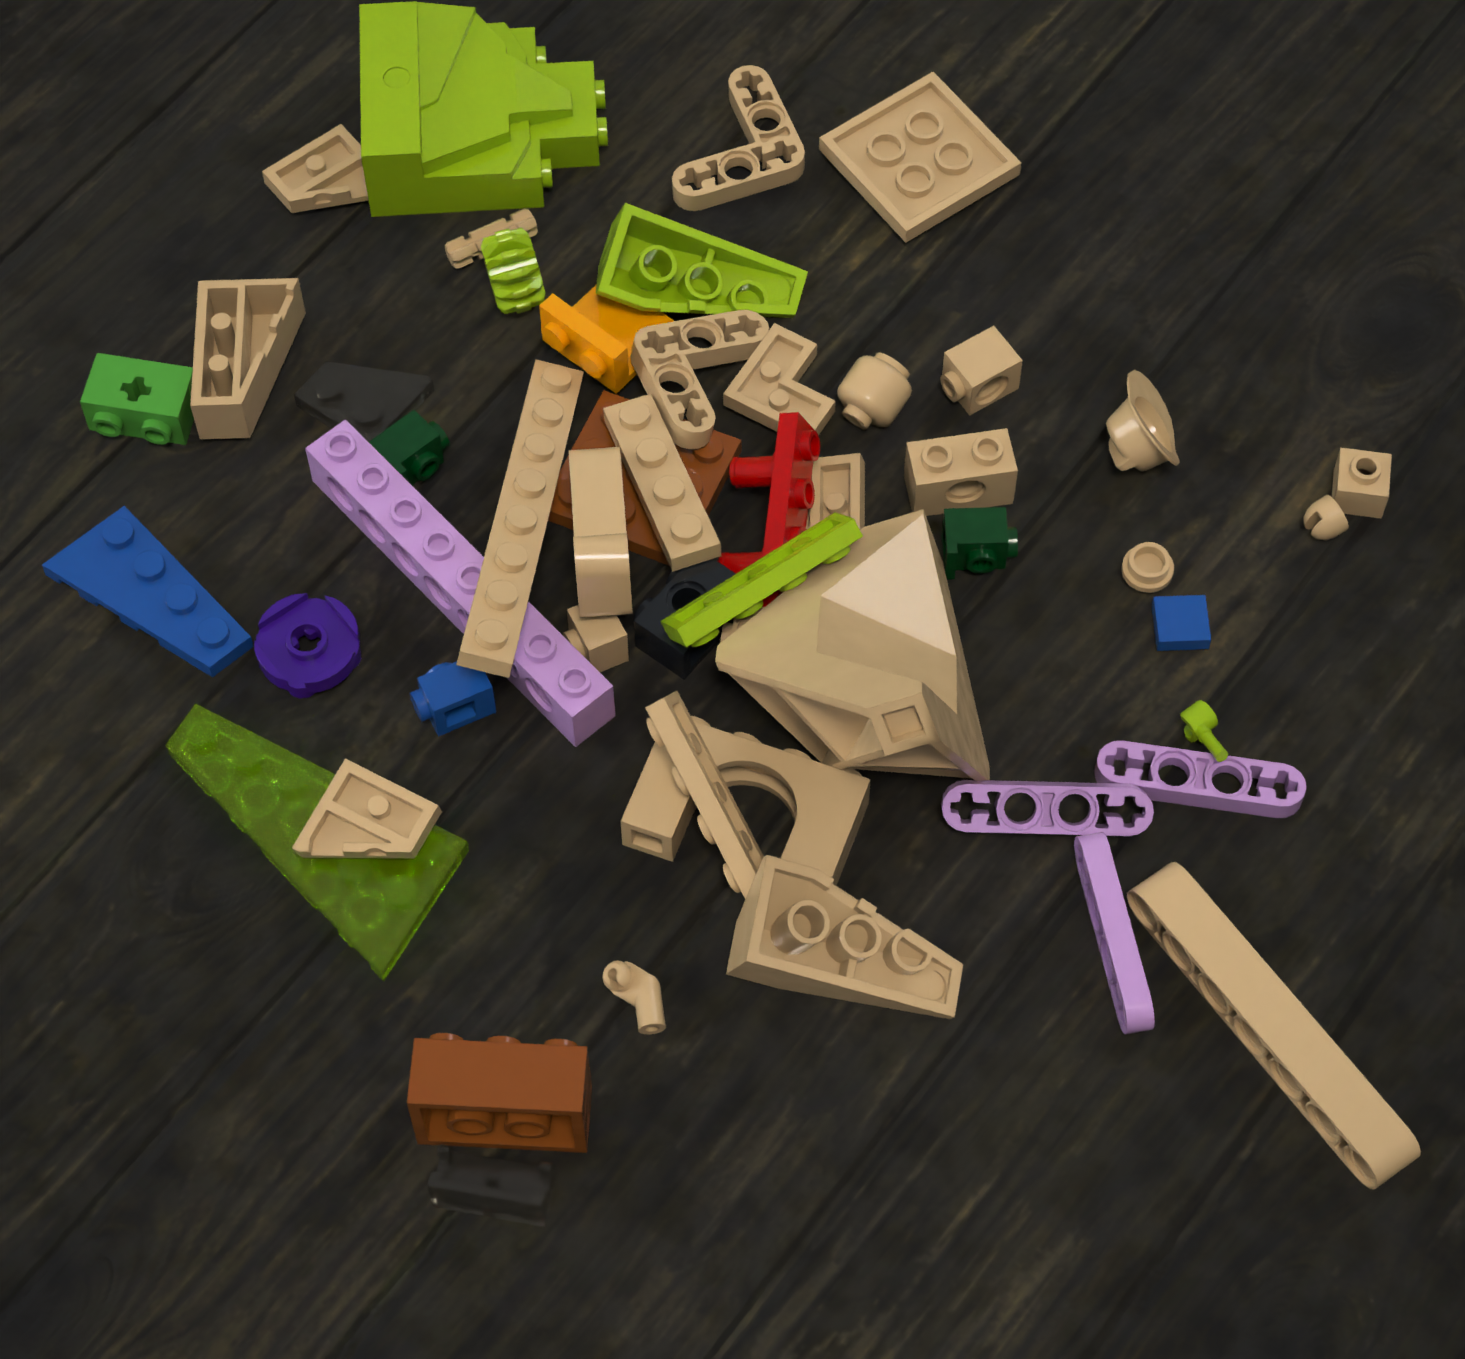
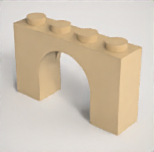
[621,716,871,886]

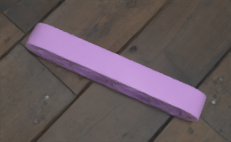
[1094,741,1306,818]
[941,780,1154,836]
[1074,832,1155,1035]

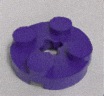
[254,593,361,699]

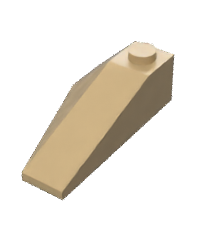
[726,855,963,1019]

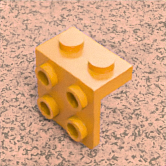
[539,284,674,394]

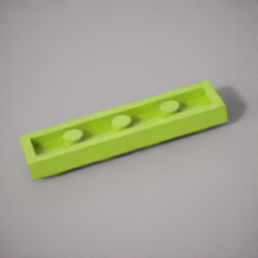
[660,512,863,647]

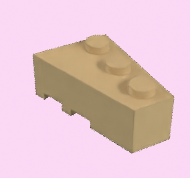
[190,278,306,439]

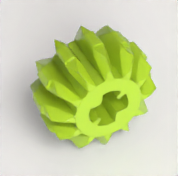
[481,227,545,314]

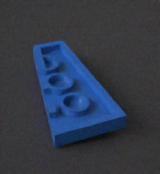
[42,506,254,677]

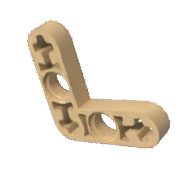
[672,65,805,211]
[630,310,769,449]

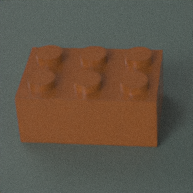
[407,1033,592,1153]

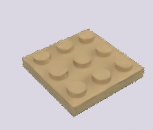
[819,72,1021,243]

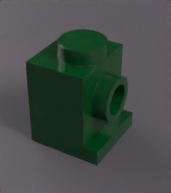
[369,410,450,485]
[941,507,1018,580]

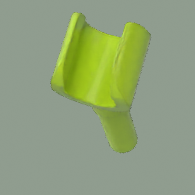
[1180,700,1228,762]

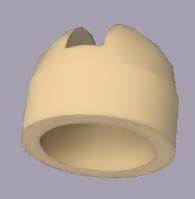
[1304,495,1349,541]

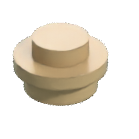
[1122,542,1174,593]

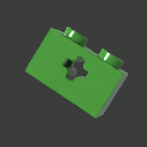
[80,353,194,445]

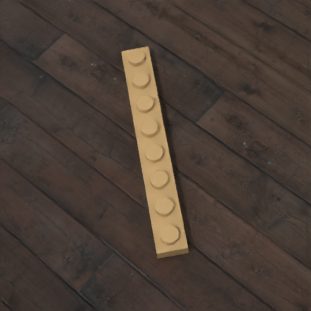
[456,359,584,678]

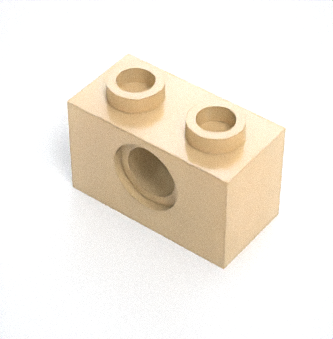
[904,428,1018,516]

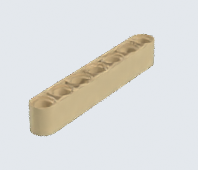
[1127,862,1421,1190]

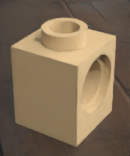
[940,326,1023,415]

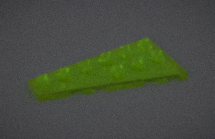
[166,703,469,982]

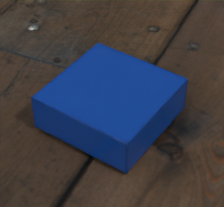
[1152,595,1211,651]

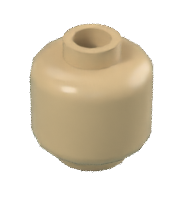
[837,352,912,430]

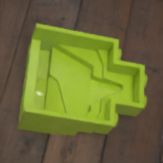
[359,1,608,217]

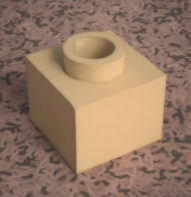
[1332,447,1392,519]
[563,605,629,673]

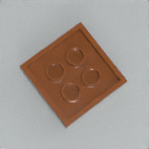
[548,390,742,566]

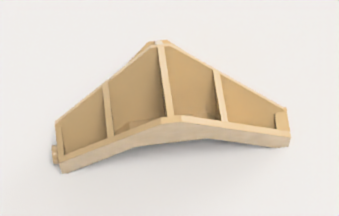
[715,509,990,781]

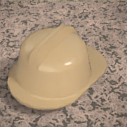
[1106,370,1180,471]

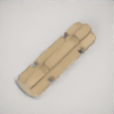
[445,209,538,269]

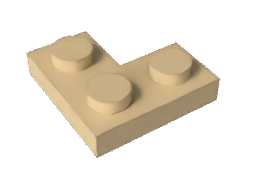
[723,323,835,436]

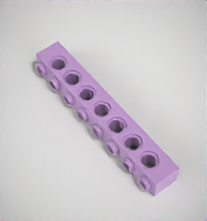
[305,419,615,747]

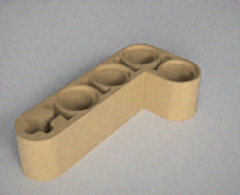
[569,447,633,618]

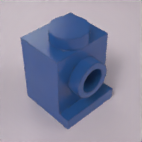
[409,661,496,737]

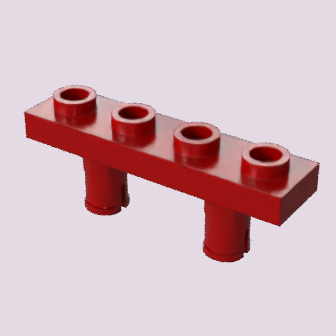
[718,412,820,607]

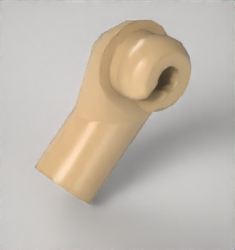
[602,960,666,1035]

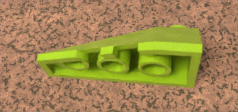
[596,203,808,318]

